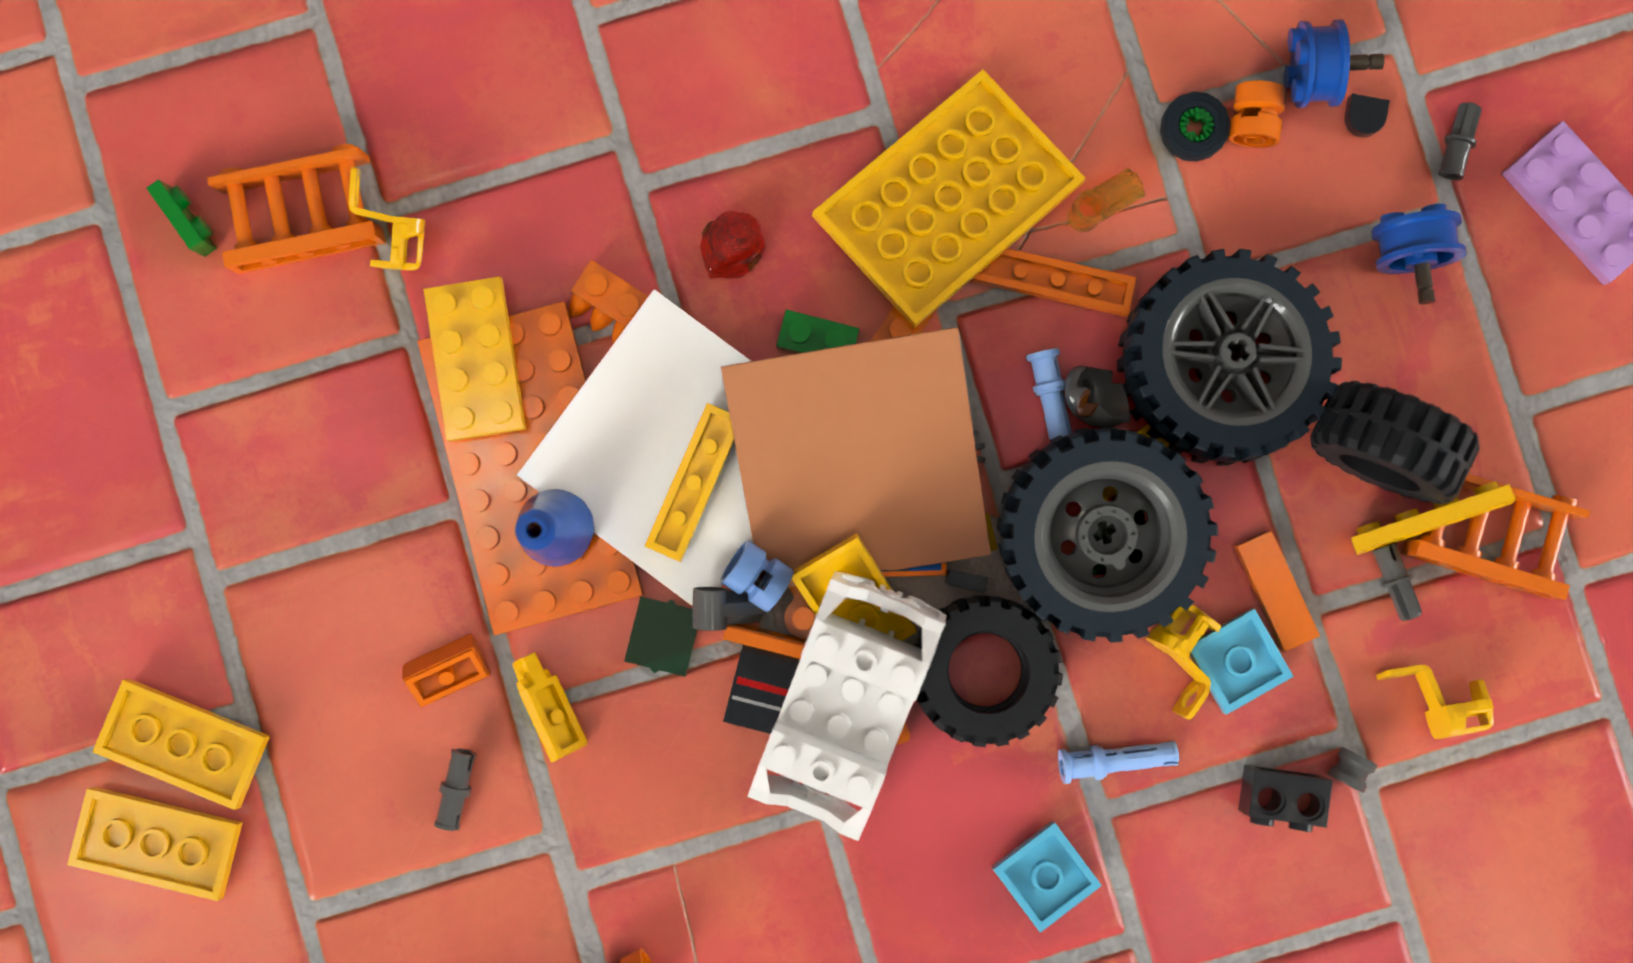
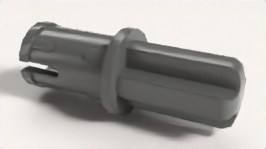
[1438,102,1482,180]
[1372,543,1422,621]

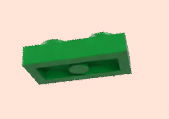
[146,179,217,257]
[776,309,859,353]

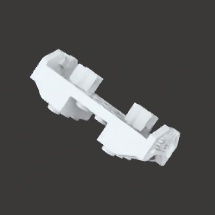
[747,571,946,841]

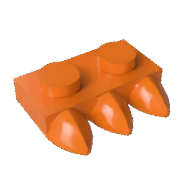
[569,259,649,344]

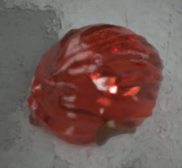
[700,211,766,279]

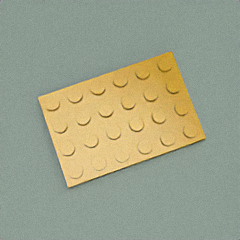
[812,69,1086,328]

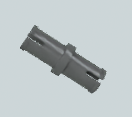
[434,748,477,831]

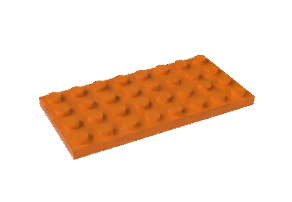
[417,301,644,636]

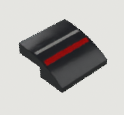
[723,645,800,734]

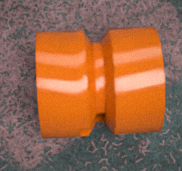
[1229,80,1287,148]

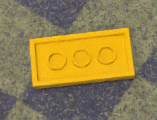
[423,276,526,442]
[92,679,270,810]
[67,787,243,901]

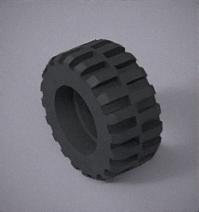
[1310,381,1480,504]
[913,595,1063,747]

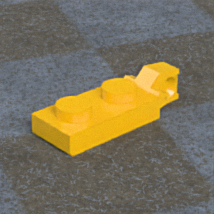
[512,652,587,762]

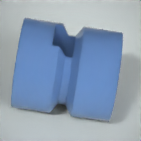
[720,540,794,612]

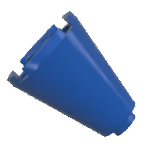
[515,489,595,567]

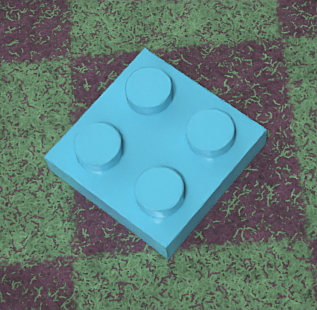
[1190,608,1294,715]
[991,820,1102,933]

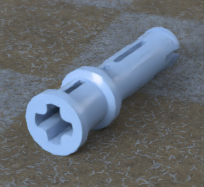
[1026,348,1072,441]
[1058,741,1179,784]

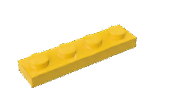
[645,403,734,562]
[1351,482,1516,555]

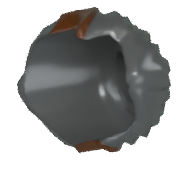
[1065,366,1131,427]

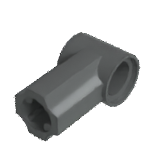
[692,587,767,631]

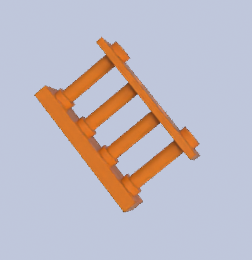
[207,144,386,274]
[1401,474,1591,600]

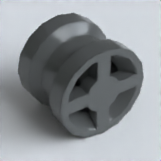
[1327,747,1378,793]

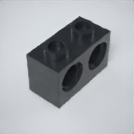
[1238,764,1333,832]

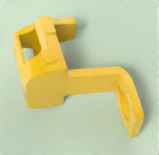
[349,167,425,270]
[1145,604,1222,720]
[1376,665,1494,739]

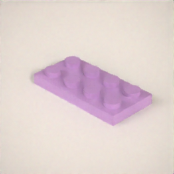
[1501,121,1633,285]

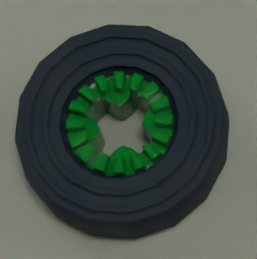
[1160,92,1230,162]

